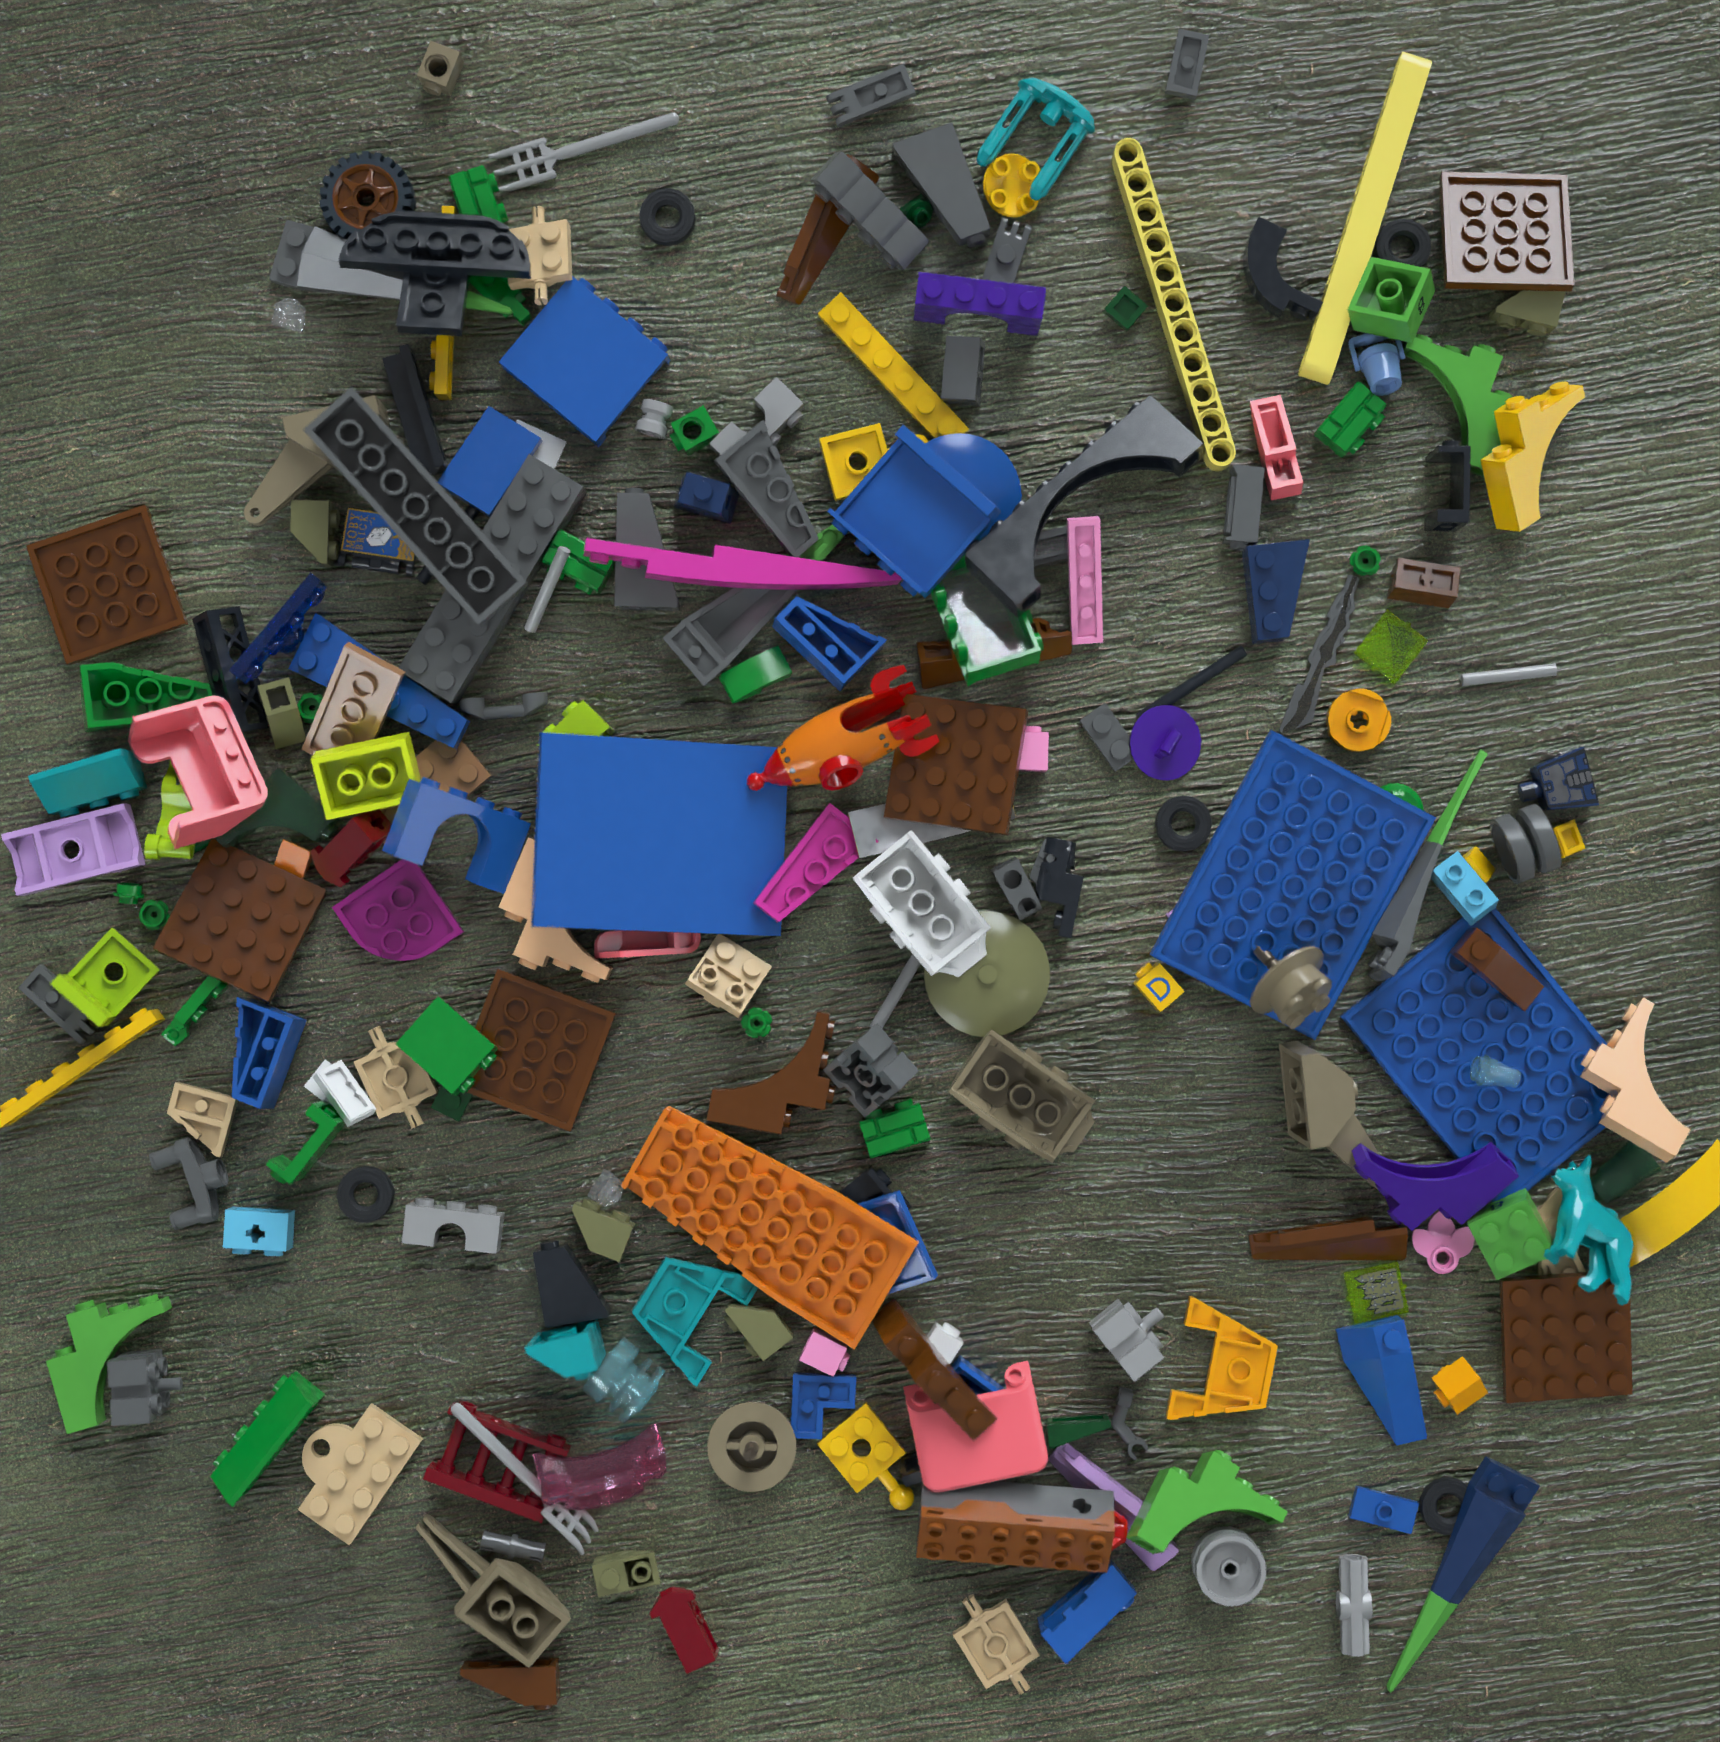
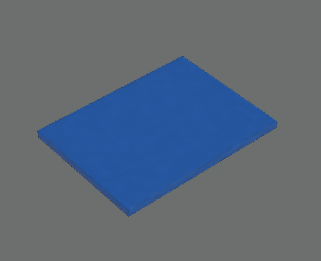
[1150,730,1436,1040]
[531,732,787,936]
[1340,908,1614,1202]

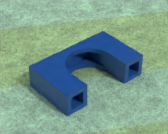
[382,776,531,894]

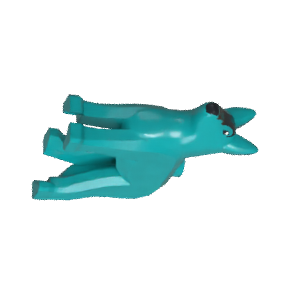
[1544,1155,1634,1305]

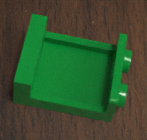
[395,996,498,1096]
[266,1100,345,1184]

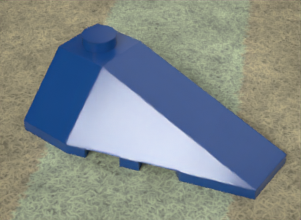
[1335,1314,1427,1446]

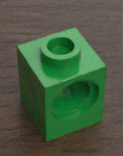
[669,405,719,456]

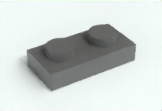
[1165,29,1210,100]
[1079,703,1133,772]

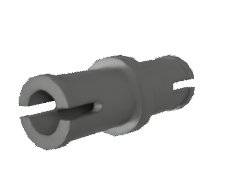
[479,1530,546,1563]

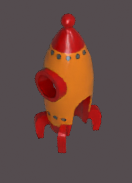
[747,664,940,791]

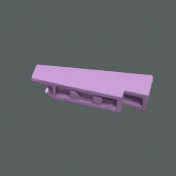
[1049,1443,1179,1571]

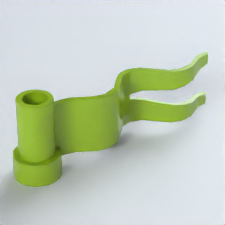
[144,761,195,860]

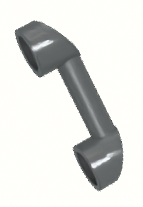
[459,692,548,720]

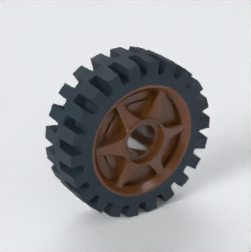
[320,151,416,239]

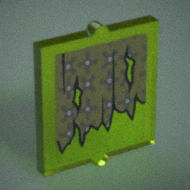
[1343,1261,1409,1324]

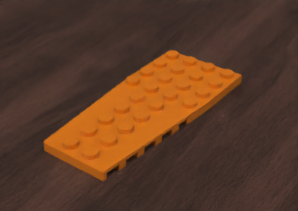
[621,1106,919,1350]

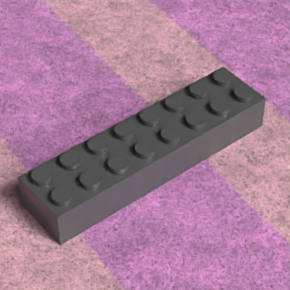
[303,387,528,627]
[398,454,587,706]

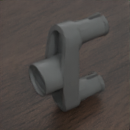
[149,1137,229,1230]

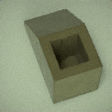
[1488,290,1566,336]
[290,500,340,568]
[258,677,306,750]
[572,1198,636,1262]
[724,1302,794,1361]
[592,1550,661,1597]

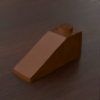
[1449,928,1544,1011]
[460,1658,560,1710]

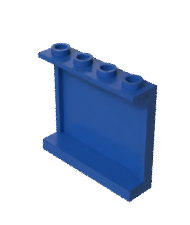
[499,276,670,447]
[827,425,1001,599]

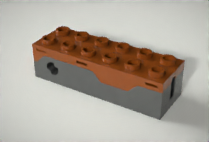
[916,1481,1128,1573]

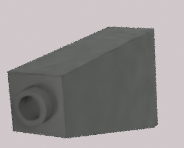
[892,122,990,247]
[614,488,680,611]

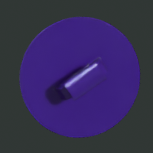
[1130,705,1201,780]

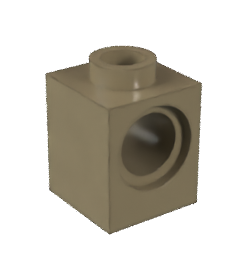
[417,41,464,96]

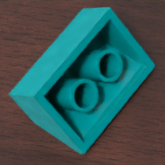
[28,748,148,819]
[525,1319,606,1380]

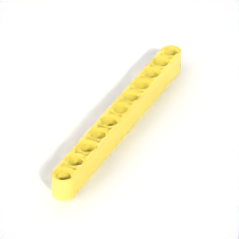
[1298,51,1432,385]
[1111,138,1236,471]

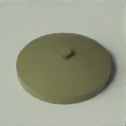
[924,911,1050,1037]

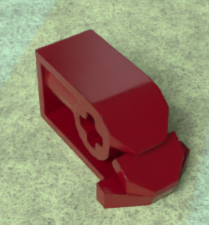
[310,809,392,887]
[649,1586,719,1674]

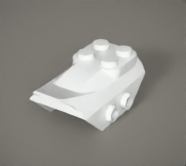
[853,830,991,977]

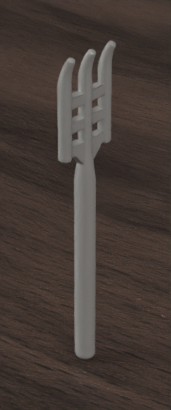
[488,112,679,192]
[451,1403,598,1555]

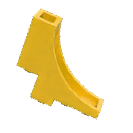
[1480,381,1585,532]

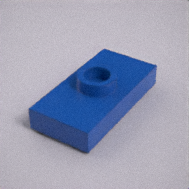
[1348,1485,1419,1534]

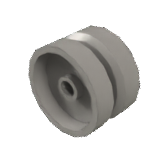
[1191,1526,1266,1606]

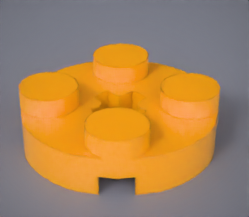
[1326,688,1391,752]

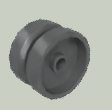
[1490,804,1562,884]

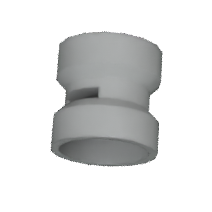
[635,399,673,439]

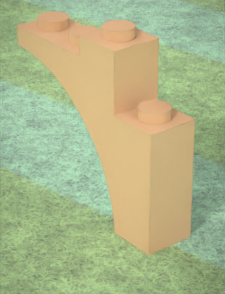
[499,837,613,983]
[1580,997,1690,1163]

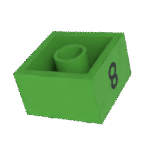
[1347,257,1435,343]
[1467,1188,1554,1280]

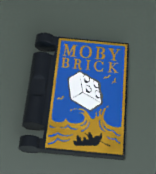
[338,507,416,577]

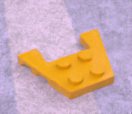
[1165,1296,1278,1420]

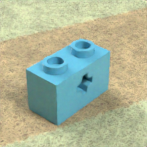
[1431,851,1499,926]
[223,1206,295,1256]

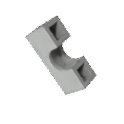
[710,377,804,456]
[402,1198,505,1254]

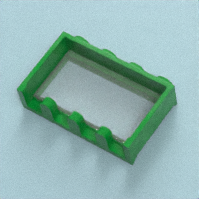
[930,555,1044,686]

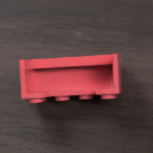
[128,696,268,849]

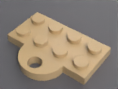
[298,1403,423,1546]

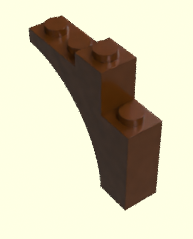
[707,1011,836,1134]
[872,1298,997,1441]

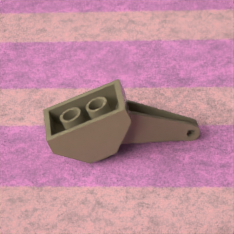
[244,395,391,526]
[1279,1041,1380,1190]
[416,1514,571,1668]

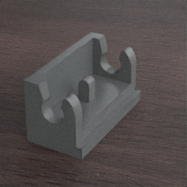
[941,336,985,406]

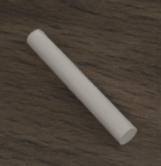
[524,546,570,633]
[1460,663,1557,686]
[869,953,921,1029]

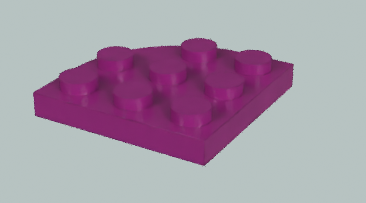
[332,859,465,961]

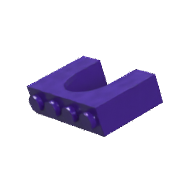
[914,272,1046,336]

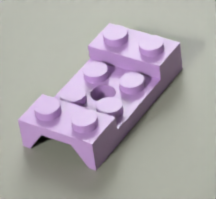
[1,803,146,896]

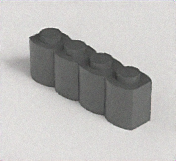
[811,151,929,270]

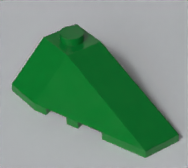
[80,662,213,732]

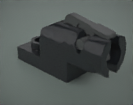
[1029,837,1084,938]

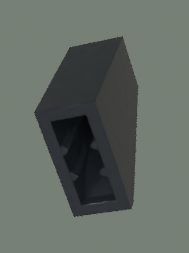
[533,1240,611,1328]

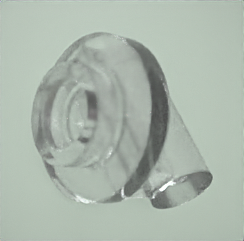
[271,298,306,332]
[587,1168,623,1207]

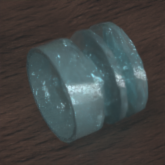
[582,1336,665,1423]

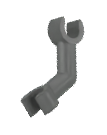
[1112,1386,1148,1460]

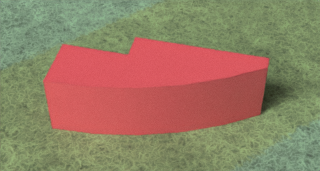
[1250,395,1303,501]

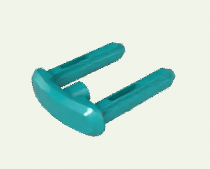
[977,78,1095,201]

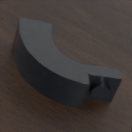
[1243,217,1323,320]

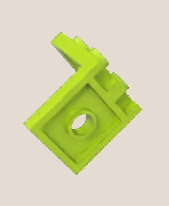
[50,927,161,1027]

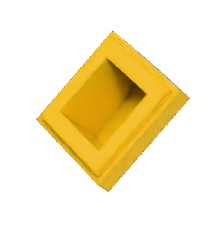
[1552,819,1586,859]
[1462,847,1495,883]

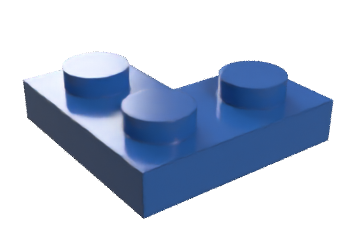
[791,1372,856,1439]

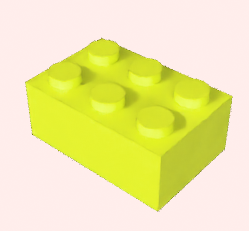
[311,732,421,820]

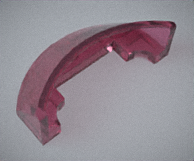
[532,1424,667,1510]

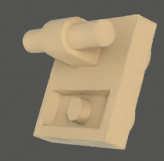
[685,934,772,1018]

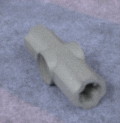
[1336,1554,1373,1656]

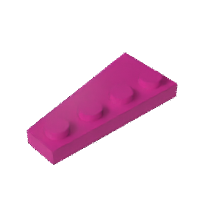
[753,803,879,922]

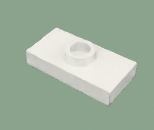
[313,1060,376,1127]

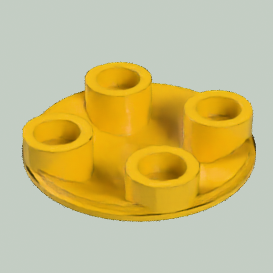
[983,154,1040,218]

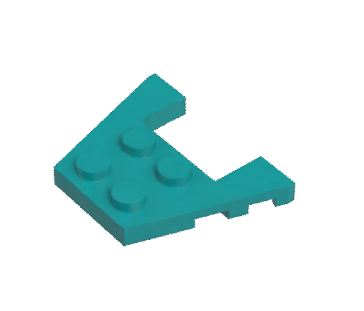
[632,1257,758,1387]

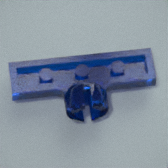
[229,573,327,684]

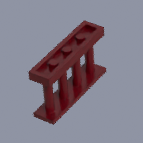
[423,1400,572,1523]

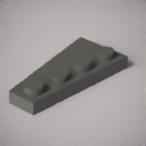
[714,420,819,557]

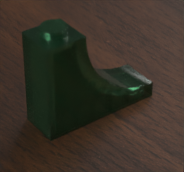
[215,768,340,848]

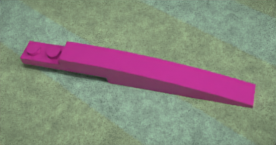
[583,538,902,590]

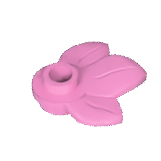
[1412,1211,1475,1274]

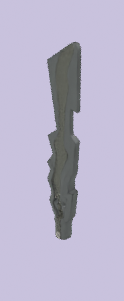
[1279,575,1360,734]

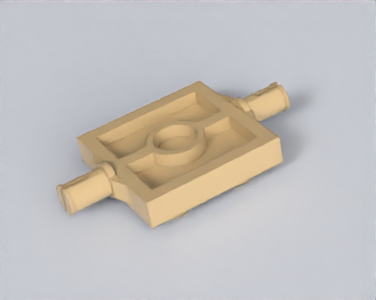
[508,206,572,306]
[354,1026,438,1129]
[952,1594,1040,1694]

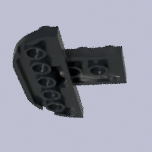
[338,211,531,336]

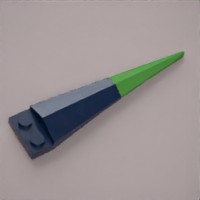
[1387,1456,1540,1693]

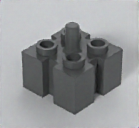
[823,1023,919,1117]
[107,1349,183,1426]

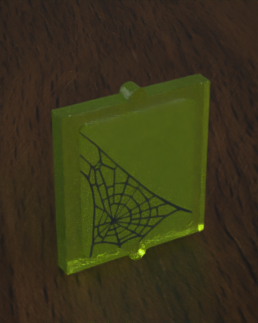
[1353,609,1428,684]

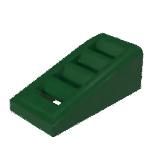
[1045,1413,1111,1449]

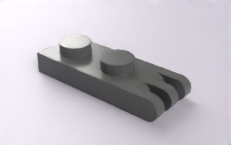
[826,63,916,127]
[982,216,1032,283]
[18,964,96,1045]

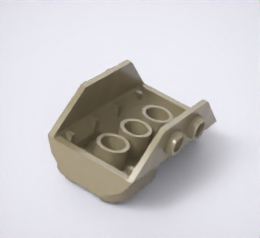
[949,1030,1096,1163]

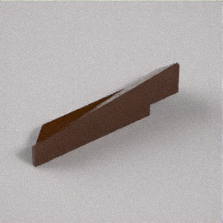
[776,154,879,305]
[916,618,1072,689]
[1248,1216,1408,1260]

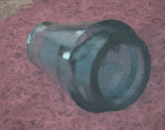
[1470,1055,1521,1088]

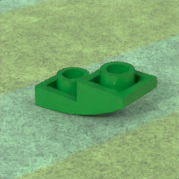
[718,646,792,704]

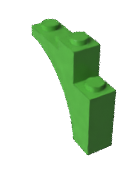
[1402,334,1513,477]
[46,1293,172,1434]
[1126,1450,1288,1554]

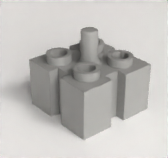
[1089,1299,1164,1382]

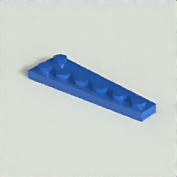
[288,613,470,750]

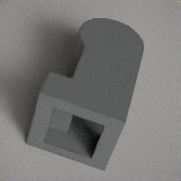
[990,856,1042,921]

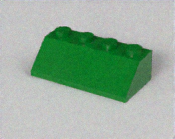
[210,1371,326,1507]

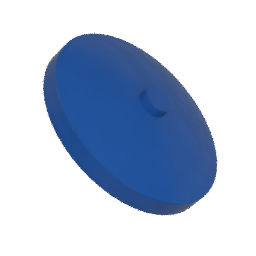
[925,433,1022,541]

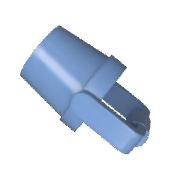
[1348,333,1405,396]

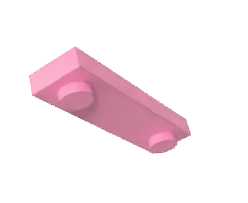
[1067,516,1103,645]

